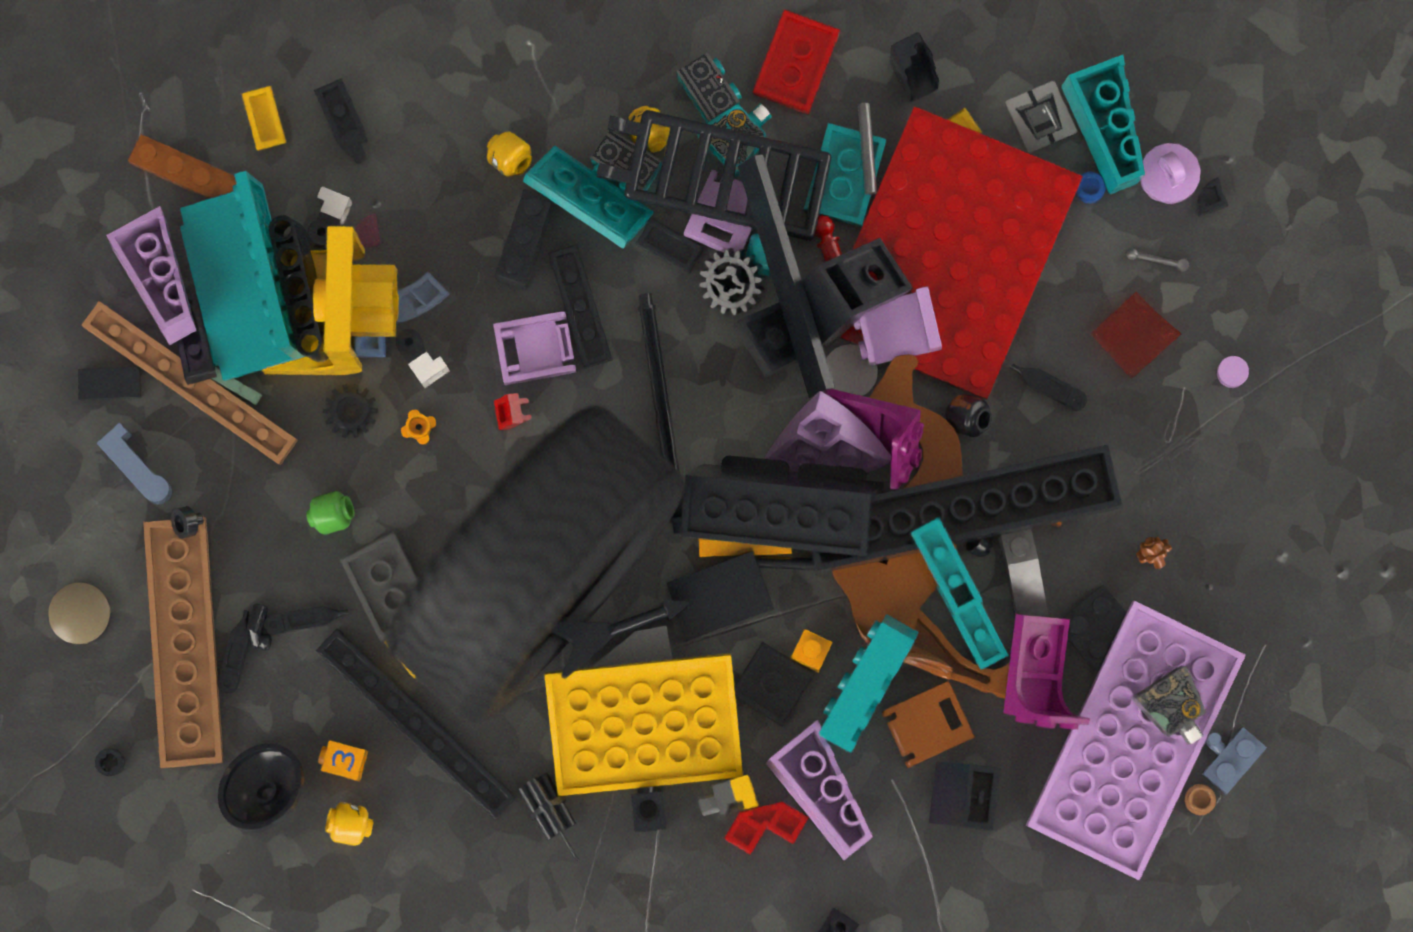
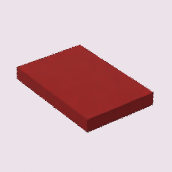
[752,9,840,115]

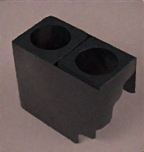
[889,32,939,102]

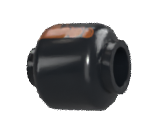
[946,394,992,437]

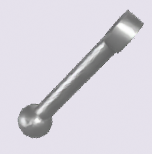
[1126,248,1189,272]

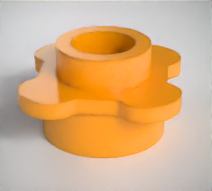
[401,409,436,445]

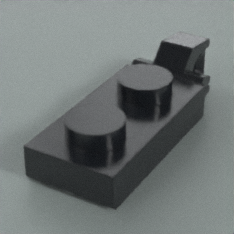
[314,78,368,164]

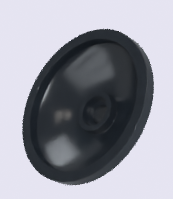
[218,743,304,832]

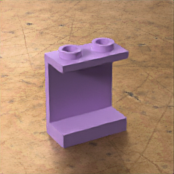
[854,286,942,366]

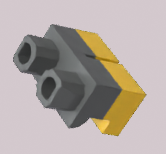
[697,775,759,817]

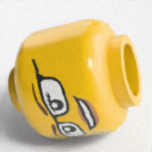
[487,131,532,177]
[325,802,373,846]

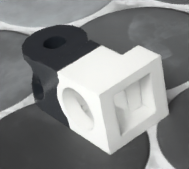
[308,186,353,249]
[396,329,450,388]

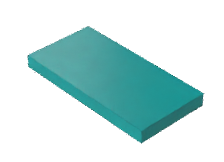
[523,145,654,248]

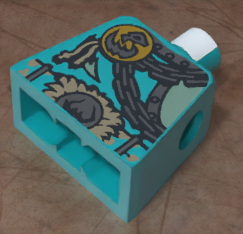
[697,104,772,178]

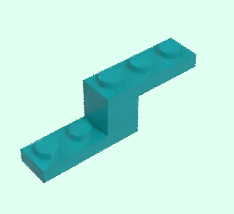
[910,518,1008,670]

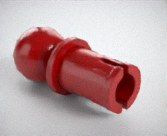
[814,215,842,262]

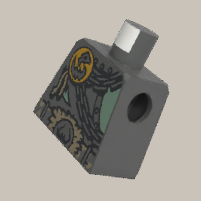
[1131,666,1206,745]

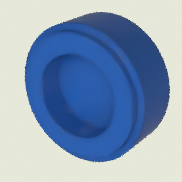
[1076,171,1106,203]

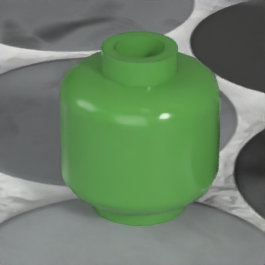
[306,491,355,535]

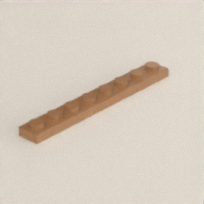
[81,301,298,465]

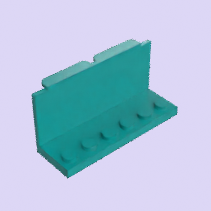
[180,171,305,381]

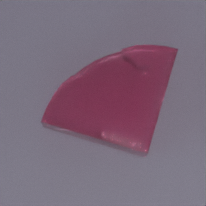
[354,213,381,248]

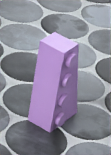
[106,206,196,345]
[766,720,873,860]

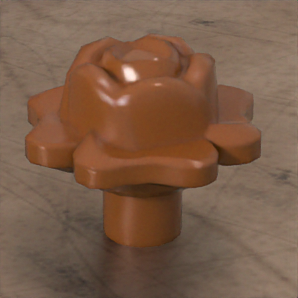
[1136,537,1172,569]

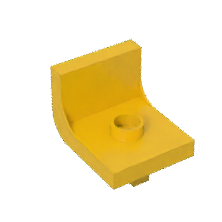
[262,227,399,375]

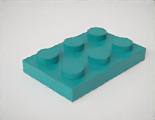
[804,123,887,227]

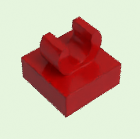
[494,393,532,430]

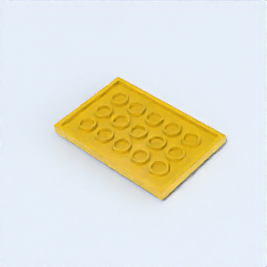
[544,653,743,796]

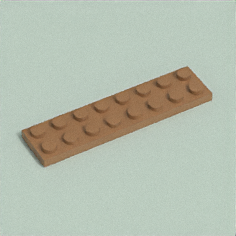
[143,517,224,769]

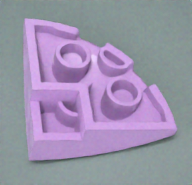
[765,391,891,473]

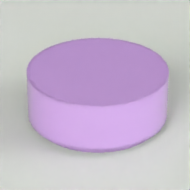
[1217,356,1249,388]

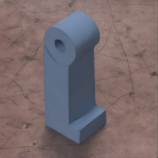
[97,422,173,505]

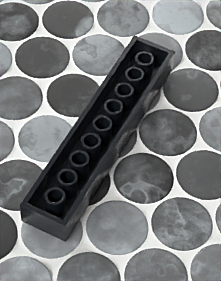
[810,445,1122,575]

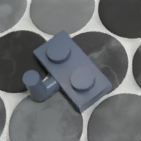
[1202,727,1267,795]

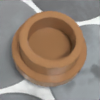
[1184,784,1216,815]

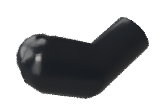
[247,604,272,651]

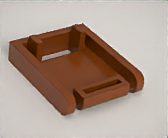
[882,681,975,768]

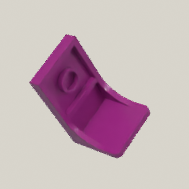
[825,389,924,490]
[1004,614,1090,730]

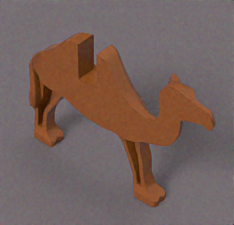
[832,354,1062,699]

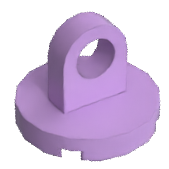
[1140,143,1201,204]

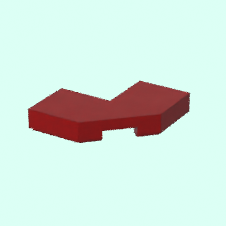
[724,801,809,855]

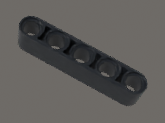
[269,215,329,362]

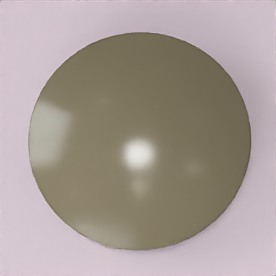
[48,583,111,644]

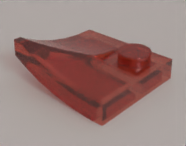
[1090,292,1181,379]

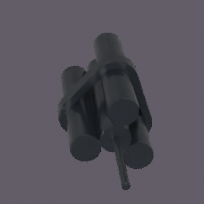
[518,773,579,861]

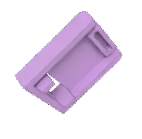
[684,170,753,254]
[493,311,576,385]

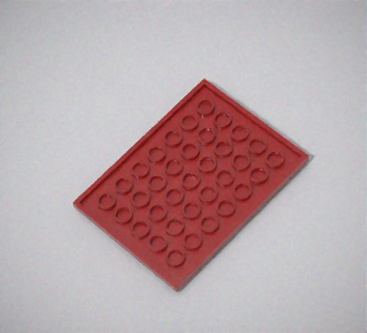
[840,106,1083,400]

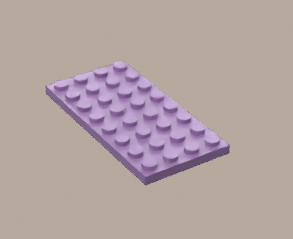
[1026,601,1246,880]

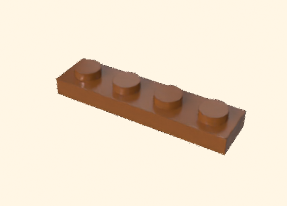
[128,134,236,199]

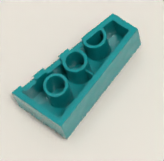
[1061,55,1145,195]
[818,614,919,753]

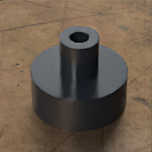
[171,506,204,539]

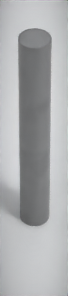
[858,103,877,195]

